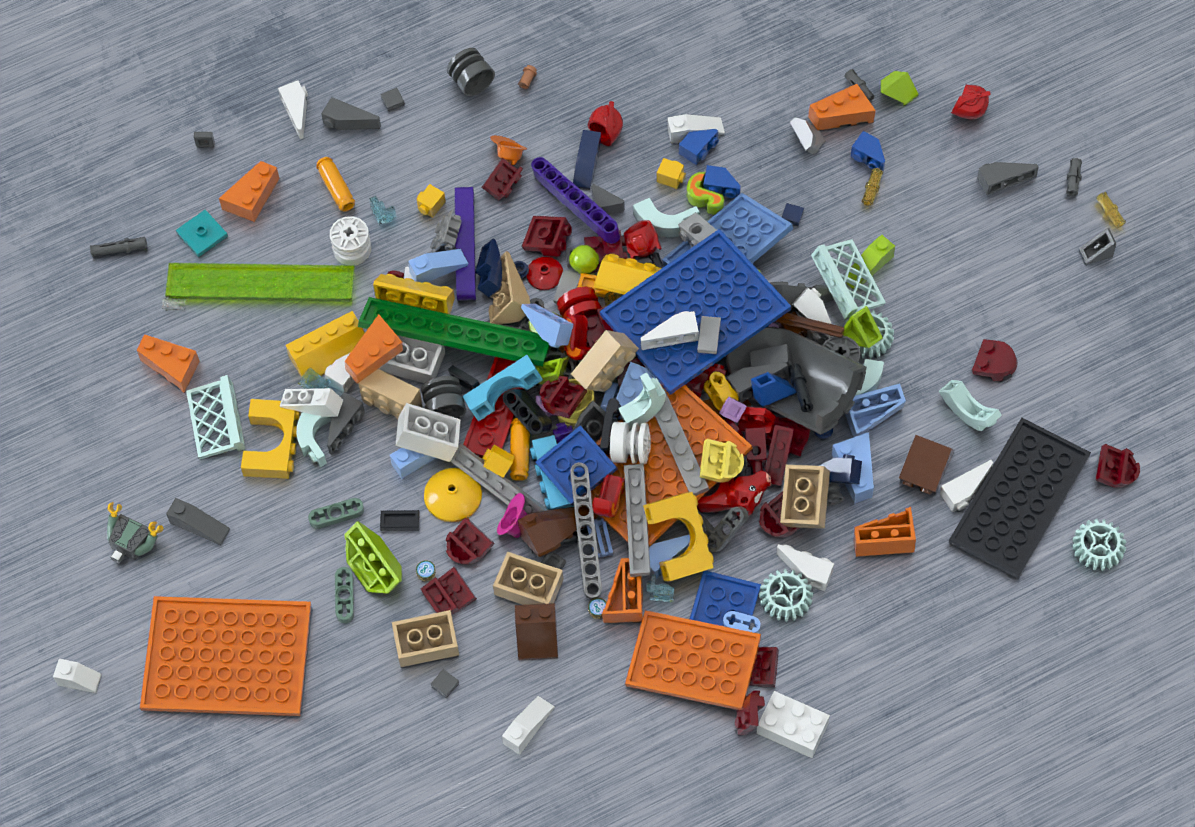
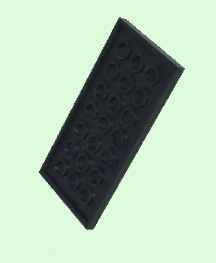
[949,417,1091,579]

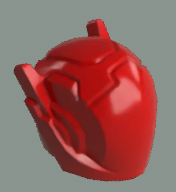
[951,84,991,119]
[587,101,623,146]
[624,220,662,259]

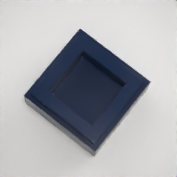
[782,203,804,226]

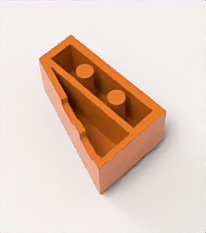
[345,314,403,384]
[602,558,643,623]

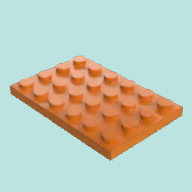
[625,610,761,710]

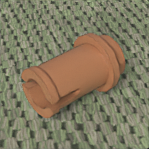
[518,65,537,89]

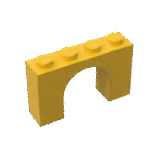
[241,399,301,479]
[643,492,714,581]

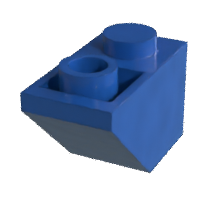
[679,129,719,165]
[851,131,885,173]
[703,165,741,199]
[751,372,796,407]

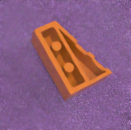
[808,84,876,131]
[219,161,280,222]
[137,334,200,393]
[854,507,916,557]

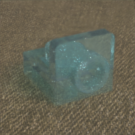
[369,196,396,225]
[298,368,331,389]
[646,574,674,602]

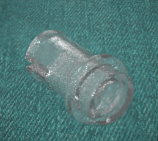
[162,296,186,311]

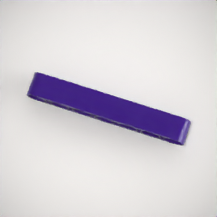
[531,157,620,244]
[455,187,476,301]

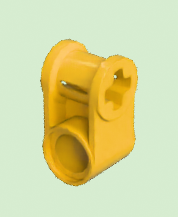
[704,372,738,411]

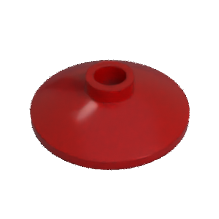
[526,257,563,290]

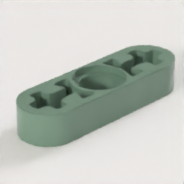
[308,498,364,529]
[335,567,354,623]

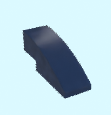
[573,129,601,190]
[475,238,502,297]

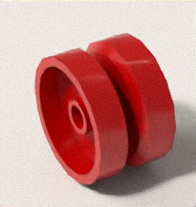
[556,286,602,320]

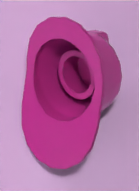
[497,493,527,538]

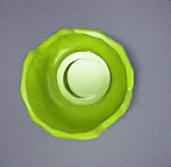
[569,245,599,274]

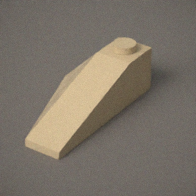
[489,251,530,325]

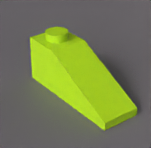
[846,234,895,289]

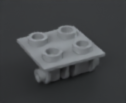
[430,210,462,253]

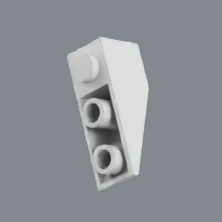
[280,388,343,417]
[777,544,834,591]

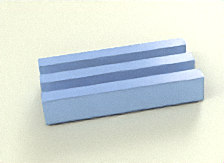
[586,518,613,558]

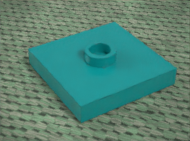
[176,209,228,257]

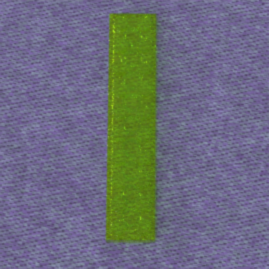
[165,263,355,302]

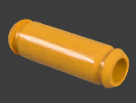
[316,157,355,212]
[510,418,530,481]

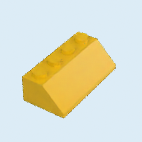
[594,254,662,295]
[373,274,455,314]
[285,311,365,384]

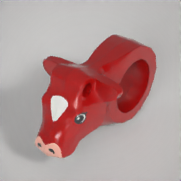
[697,470,771,518]

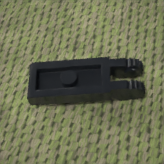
[600,398,621,455]

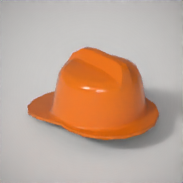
[490,135,527,165]

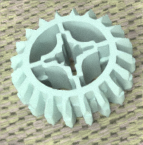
[846,310,894,360]
[1072,518,1126,571]
[759,569,813,622]

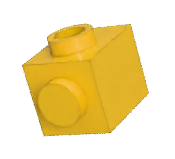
[657,158,686,189]
[416,184,446,218]
[482,445,514,478]

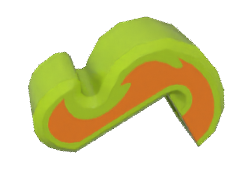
[686,172,724,215]

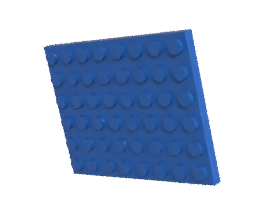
[600,229,791,395]

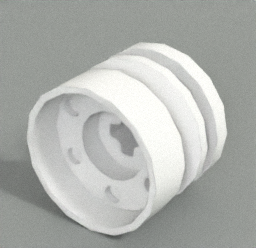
[330,216,371,266]
[610,422,651,464]

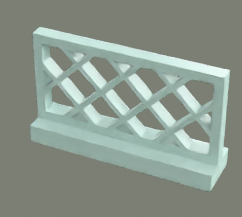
[811,239,886,319]
[186,375,246,460]

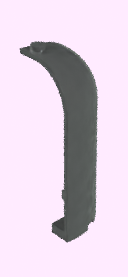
[726,326,867,434]

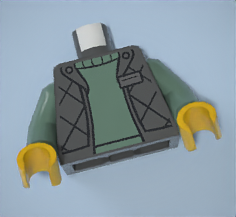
[107,502,164,564]

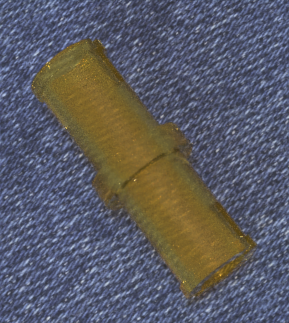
[861,168,883,206]
[1096,192,1126,228]

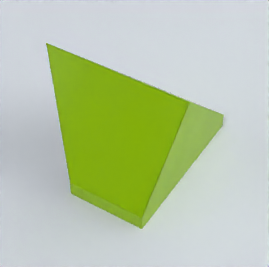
[881,71,919,106]
[843,306,883,348]
[535,356,569,385]

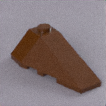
[517,506,599,557]

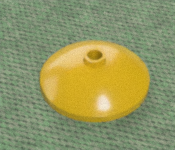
[424,468,482,522]

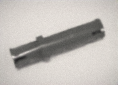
[90,236,147,257]

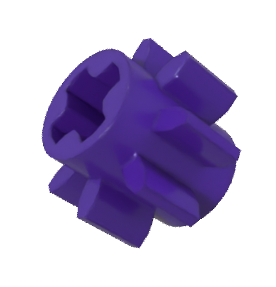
[552,422,573,444]

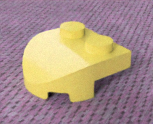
[700,439,744,482]

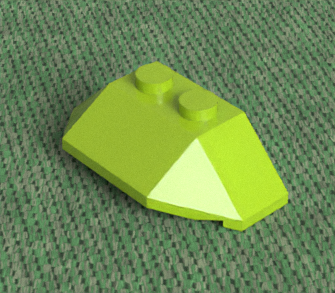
[344,521,402,594]

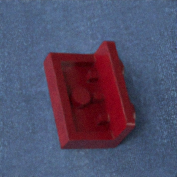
[481,158,523,201]

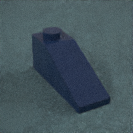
[819,455,862,484]

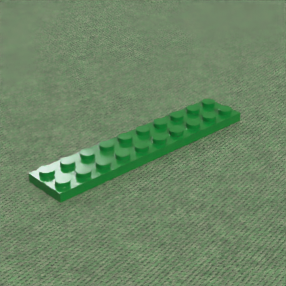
[358,297,550,367]

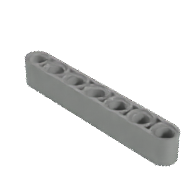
[570,462,602,599]

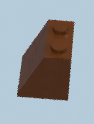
[899,435,955,495]
[515,603,558,660]

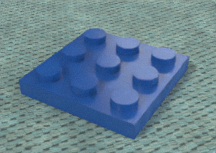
[535,426,618,506]
[690,570,761,628]

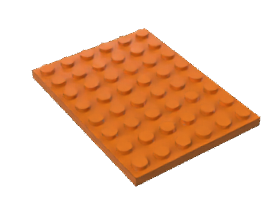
[591,384,753,547]
[140,596,312,716]

